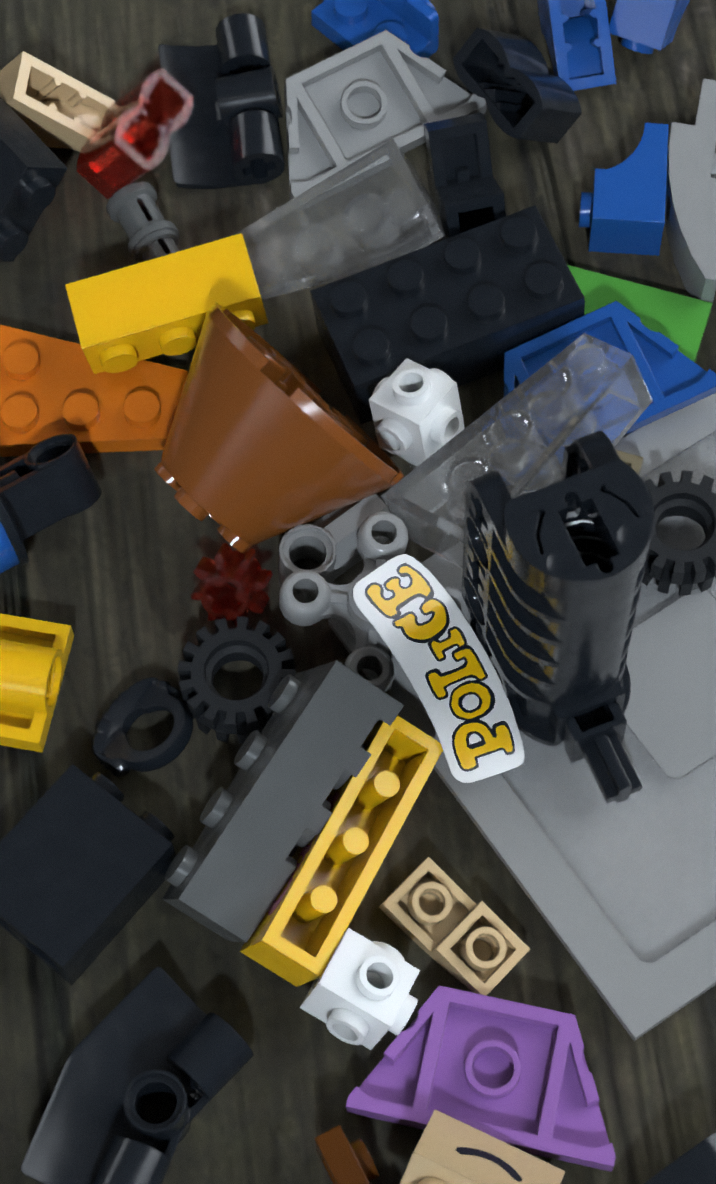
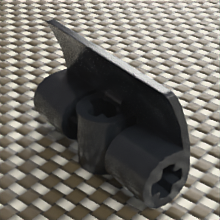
[158,13,284,189]

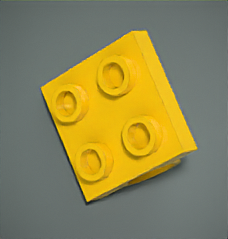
[0,613,74,753]

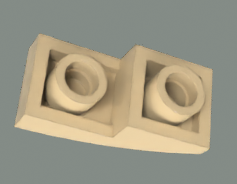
[379,856,530,996]

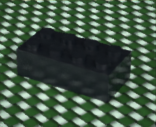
[310,205,585,424]

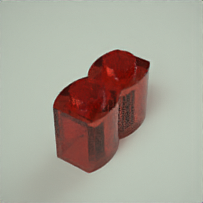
[77,68,193,199]

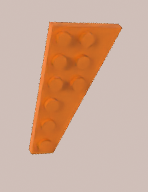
[0,324,188,457]

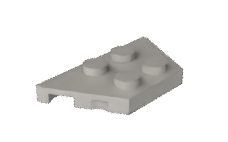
[284,30,487,208]

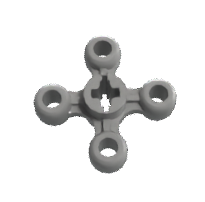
[279,512,472,693]

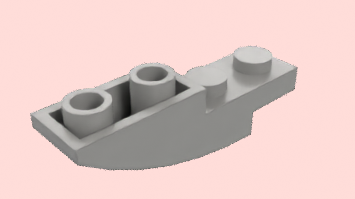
[665,78,716,303]

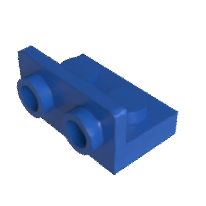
[311,0,439,58]

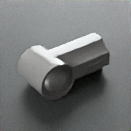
[278,494,390,603]

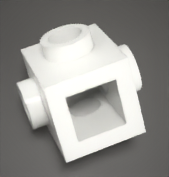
[369,358,465,472]
[300,928,420,1050]

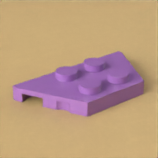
[346,985,616,1172]

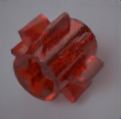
[190,543,273,627]

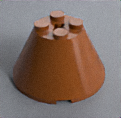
[154,303,404,554]

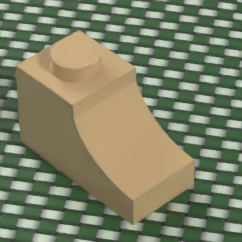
[0,51,121,160]

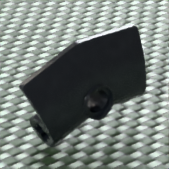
[21,967,254,1184]

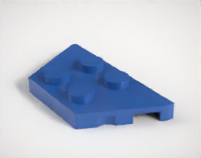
[501,300,716,489]

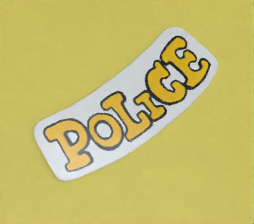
[353,554,525,783]

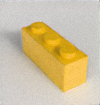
[65,233,269,374]

